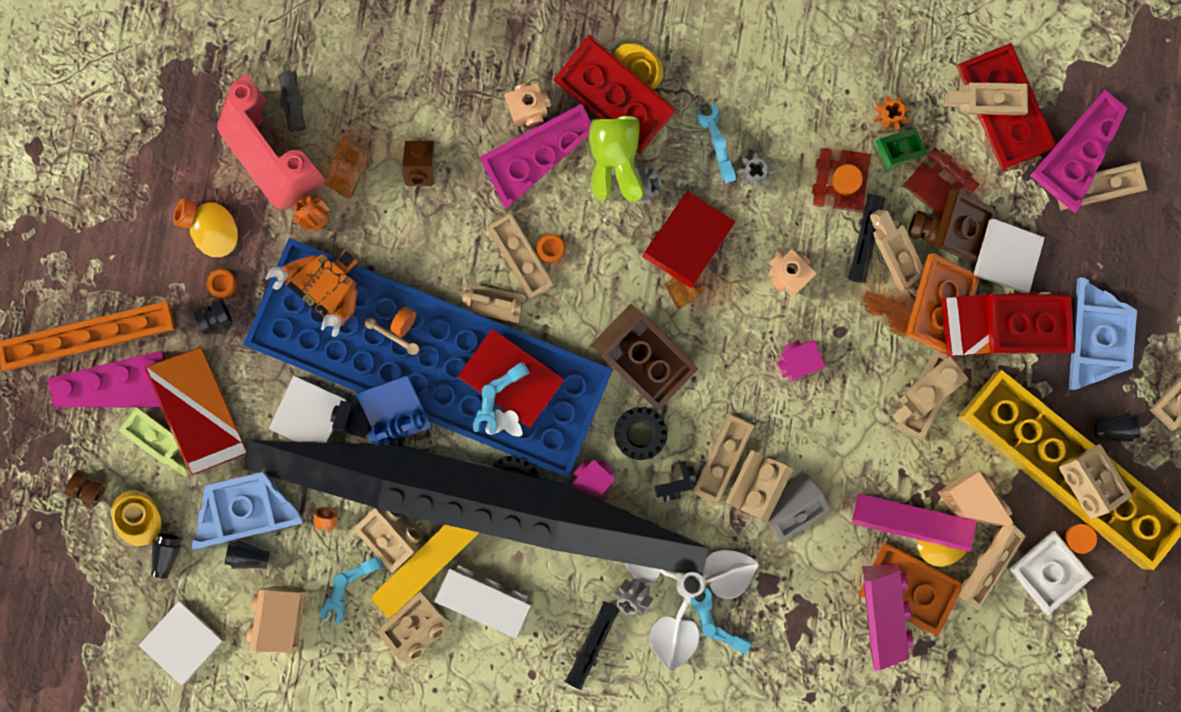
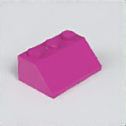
[862,563,914,671]

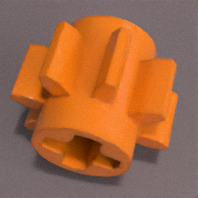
[873,95,910,133]
[293,195,330,232]

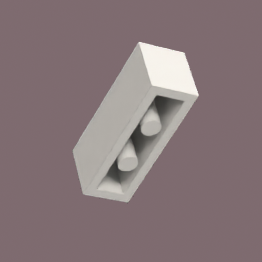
[434,565,532,638]

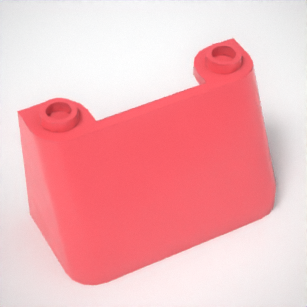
[217,74,327,210]

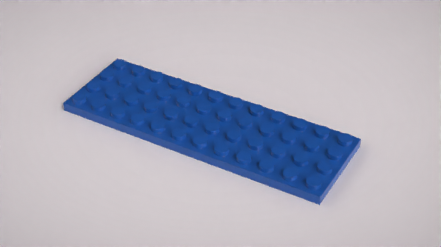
[243,238,613,479]

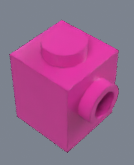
[777,340,826,382]
[571,460,616,498]

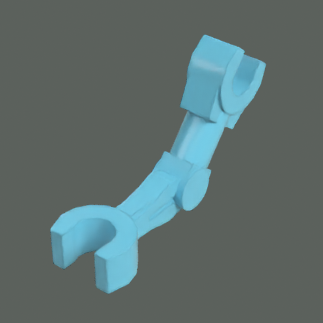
[697,104,736,183]
[473,363,530,434]
[320,557,384,623]
[690,587,752,655]

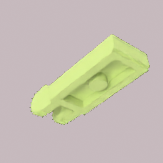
[118,407,189,477]

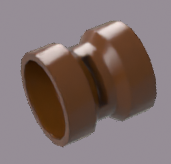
[908,210,942,246]
[64,469,107,509]

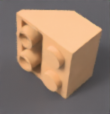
[938,471,1013,526]
[247,587,306,653]

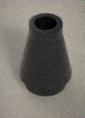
[1094,413,1141,442]
[151,533,182,579]
[224,540,270,569]

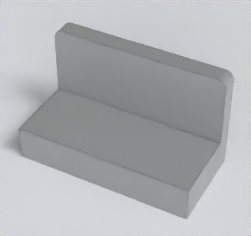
[769,474,831,543]

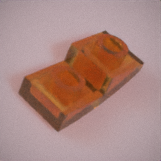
[859,290,910,337]

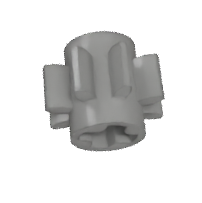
[737,153,774,191]
[636,167,662,203]
[614,579,653,616]

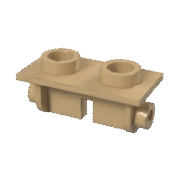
[462,283,525,324]

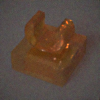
[665,277,704,309]

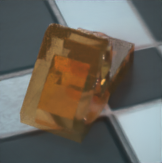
[324,136,373,199]

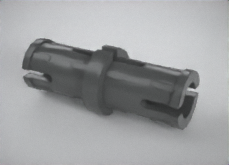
[278,71,306,132]

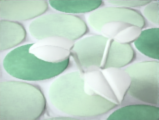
[625,550,758,670]

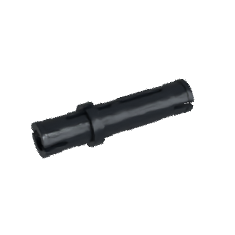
[848,194,886,283]
[564,601,620,690]

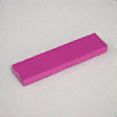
[852,494,977,552]

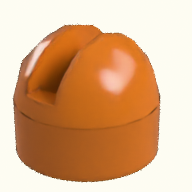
[313,507,338,532]

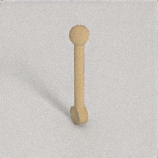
[365,317,419,355]

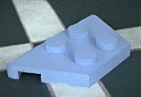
[1068,277,1137,391]
[192,471,305,549]

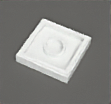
[974,219,1045,293]
[269,376,348,443]
[1008,531,1094,615]
[138,600,224,686]

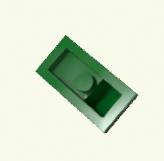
[874,128,928,173]

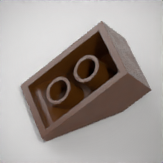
[590,304,698,411]

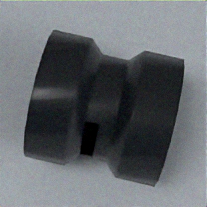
[193,297,233,335]

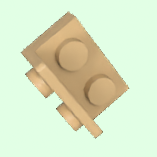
[1059,444,1132,519]
[726,450,793,523]
[354,508,426,573]
[377,591,451,664]

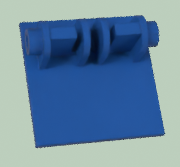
[356,375,433,445]

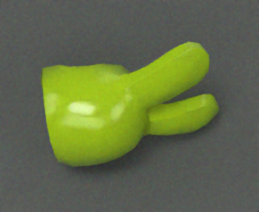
[589,116,645,202]

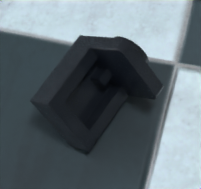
[330,400,371,438]
[654,461,696,502]

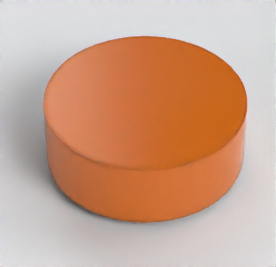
[832,164,863,195]
[173,198,196,229]
[536,234,566,264]
[206,269,238,299]
[391,307,416,337]
[1064,524,1097,554]

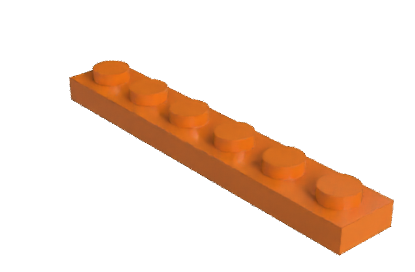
[0,301,176,371]

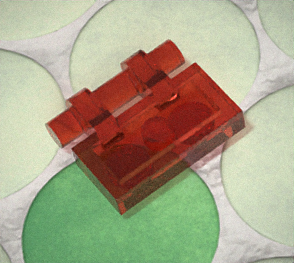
[902,147,980,218]
[811,148,871,213]

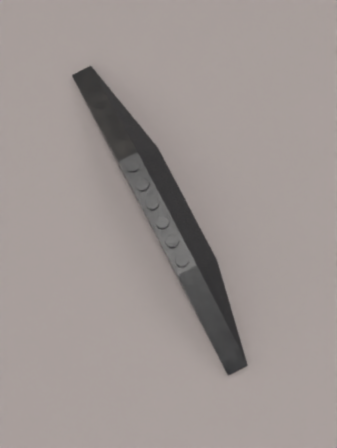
[244,439,709,576]

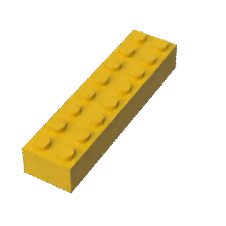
[957,370,1181,570]

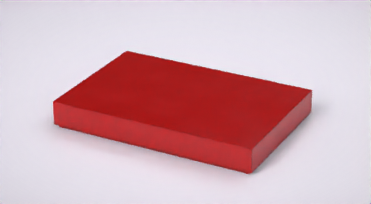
[642,191,735,289]
[987,294,1074,354]
[458,329,564,428]

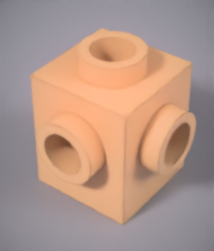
[504,82,551,128]
[768,249,817,298]

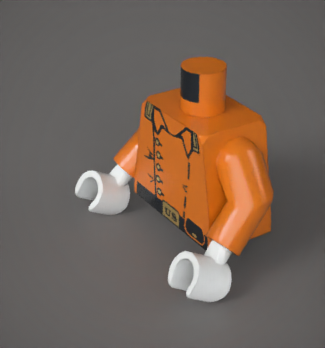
[265,250,358,337]

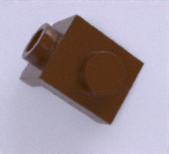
[402,141,435,186]

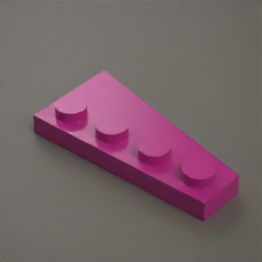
[1030,90,1127,213]
[479,104,591,209]
[47,351,166,408]

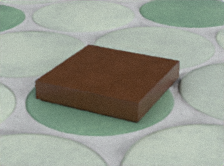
[934,190,997,265]

